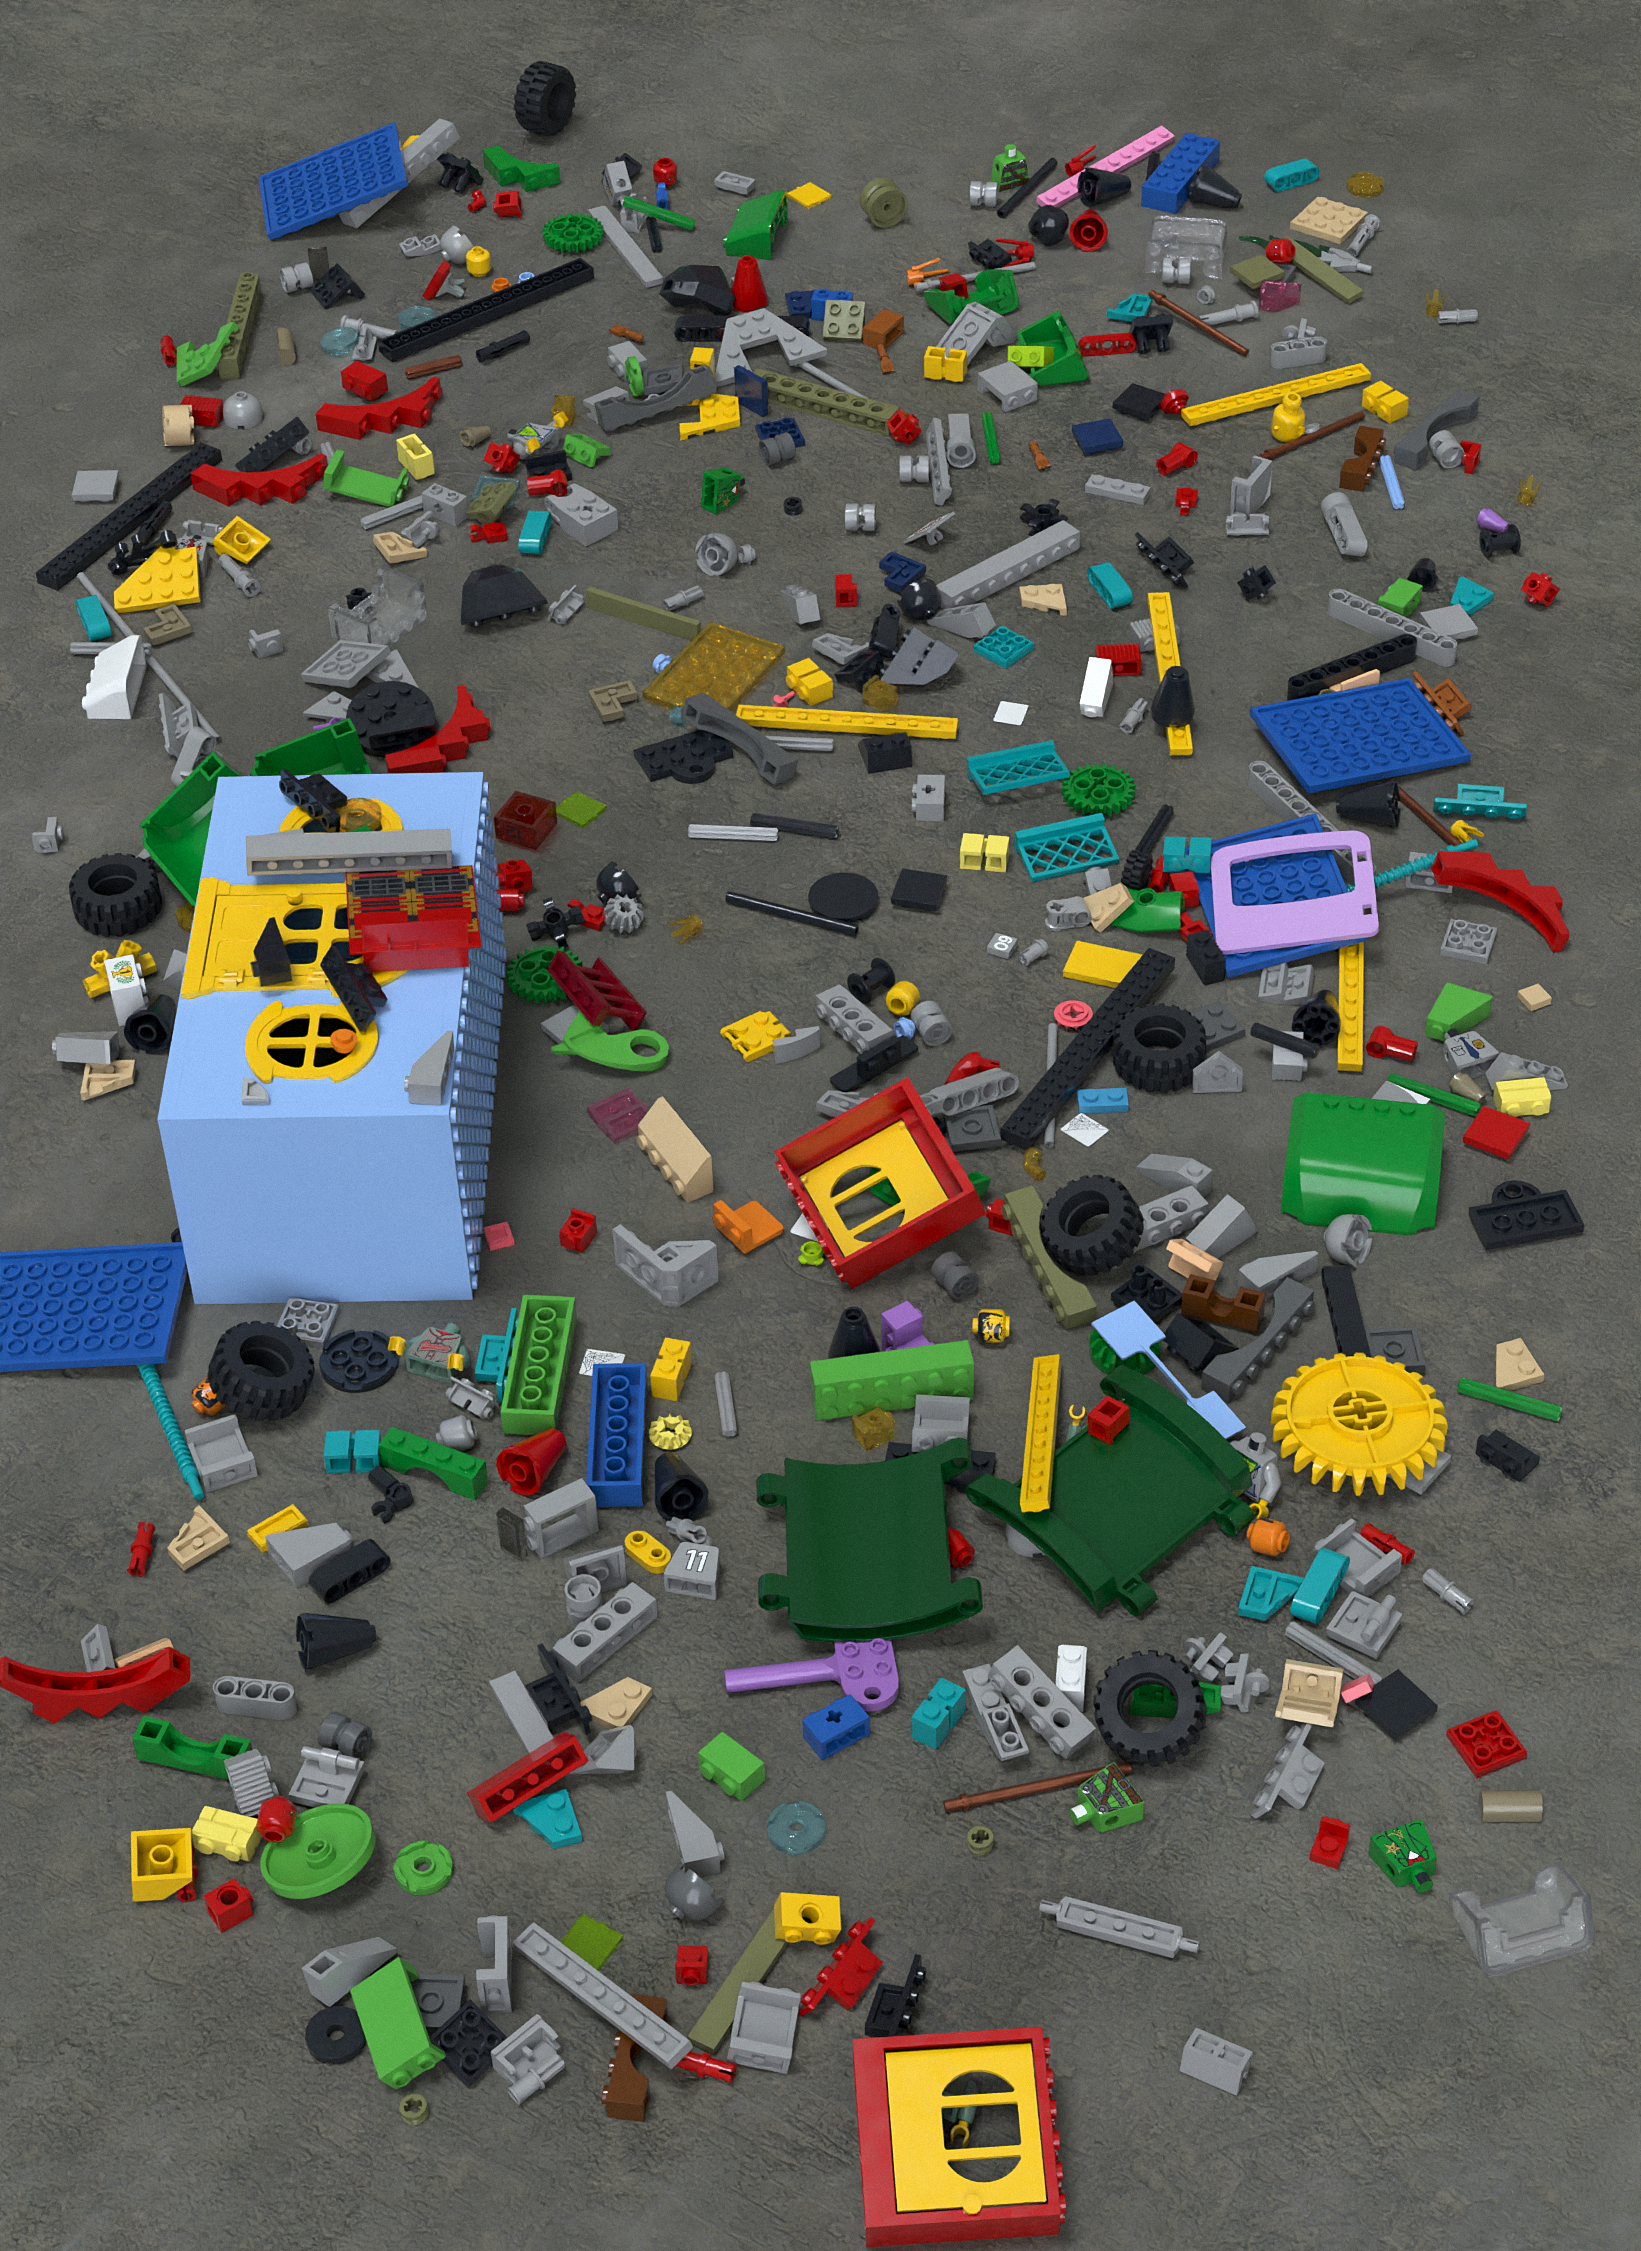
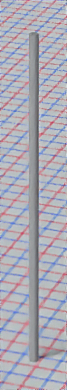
[77,572,221,744]

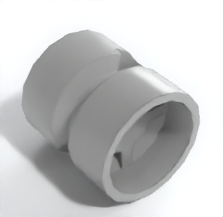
[969,181,998,207]
[1162,257,1191,284]
[279,262,313,293]
[1429,430,1465,469]
[900,455,929,482]
[845,503,876,531]
[911,1001,952,1046]
[564,1574,603,1626]

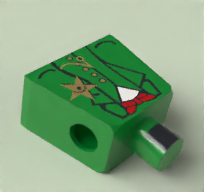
[701,467,745,515]
[1368,1819,1437,1893]

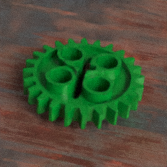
[542,213,604,253]
[1062,763,1136,817]
[506,944,583,1004]

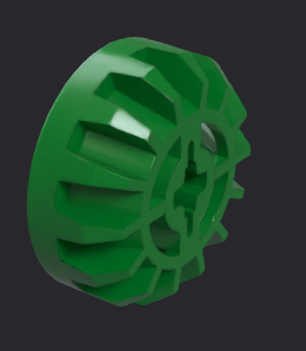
[1089,1328,1161,1375]

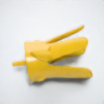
[1450,820,1484,849]

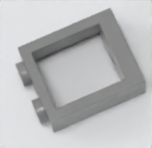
[523,1478,599,1559]

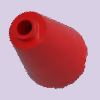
[1070,209,1108,252]
[732,255,768,313]
[496,1428,567,1496]

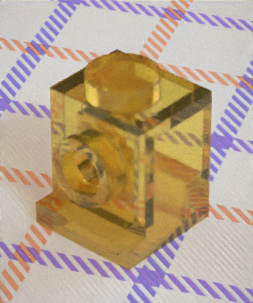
[551,395,576,427]
[863,675,898,712]
[852,1407,895,1451]

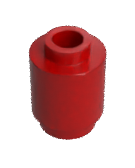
[496,888,525,912]
[948,1527,975,1568]

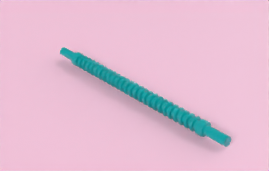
[1347,839,1478,892]
[137,1364,205,1501]

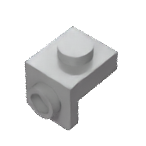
[248,629,283,658]
[32,817,64,853]
[1082,867,1112,896]

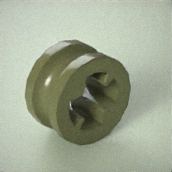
[967,1826,994,1856]
[399,2094,429,2126]

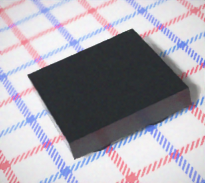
[1112,383,1165,420]
[891,868,947,911]
[1355,1669,1438,1740]
[429,1999,507,2088]

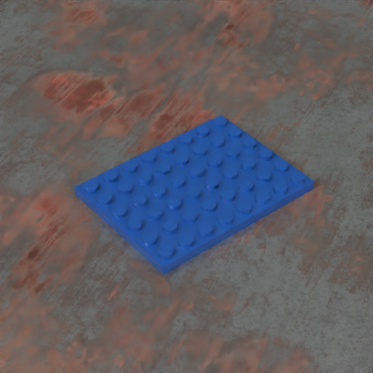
[259,122,409,240]
[1250,678,1471,794]
[1185,813,1366,978]
[0,1242,188,1372]

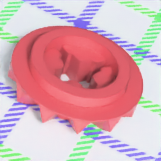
[1054,1000,1093,1030]

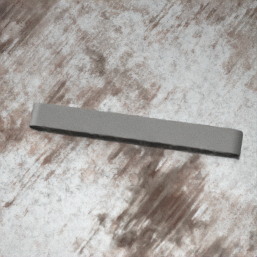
[1248,761,1376,886]

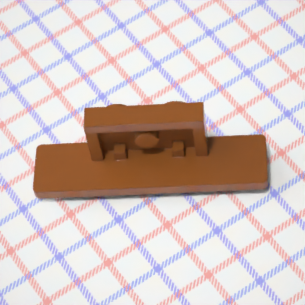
[1412,671,1472,735]

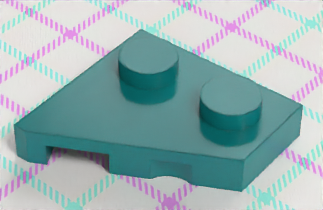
[1106,293,1153,322]
[1450,576,1494,616]
[1238,1566,1304,1621]
[513,1789,582,1849]

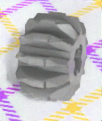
[603,894,644,934]

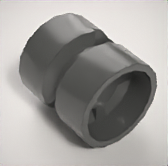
[758,432,796,466]
[931,1251,979,1300]
[318,1712,372,1760]

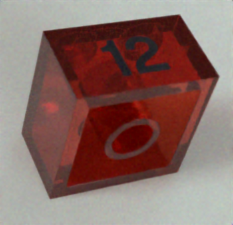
[494,790,557,850]

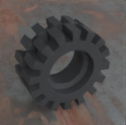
[1121,850,1153,891]

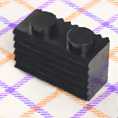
[1186,930,1226,985]

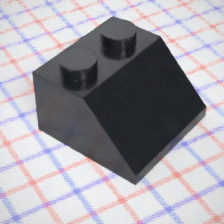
[858,732,912,774]
[1163,1313,1239,1371]

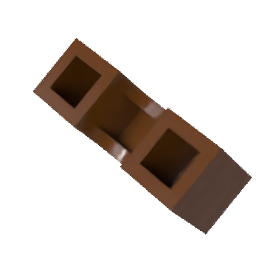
[1181,1274,1266,1333]

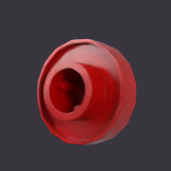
[1160,389,1189,414]

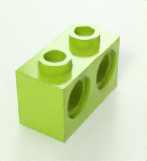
[1008,346,1054,367]

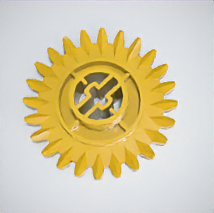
[1270,1352,1448,1496]

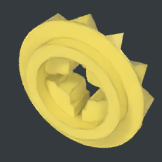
[649,1413,692,1450]

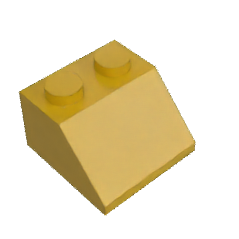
[131,1828,192,1902]

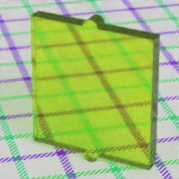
[552,791,607,828]
[560,1914,624,1971]

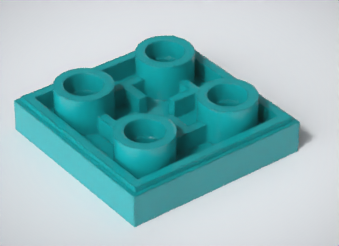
[973,626,1035,669]

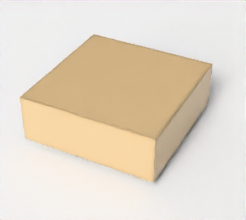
[1517,984,1552,1011]

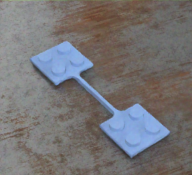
[1092,1301,1246,1440]

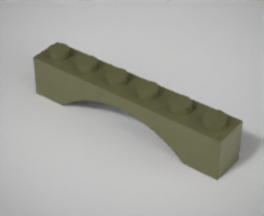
[1001,1185,1097,1330]

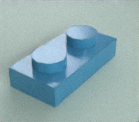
[1077,1088,1129,1114]

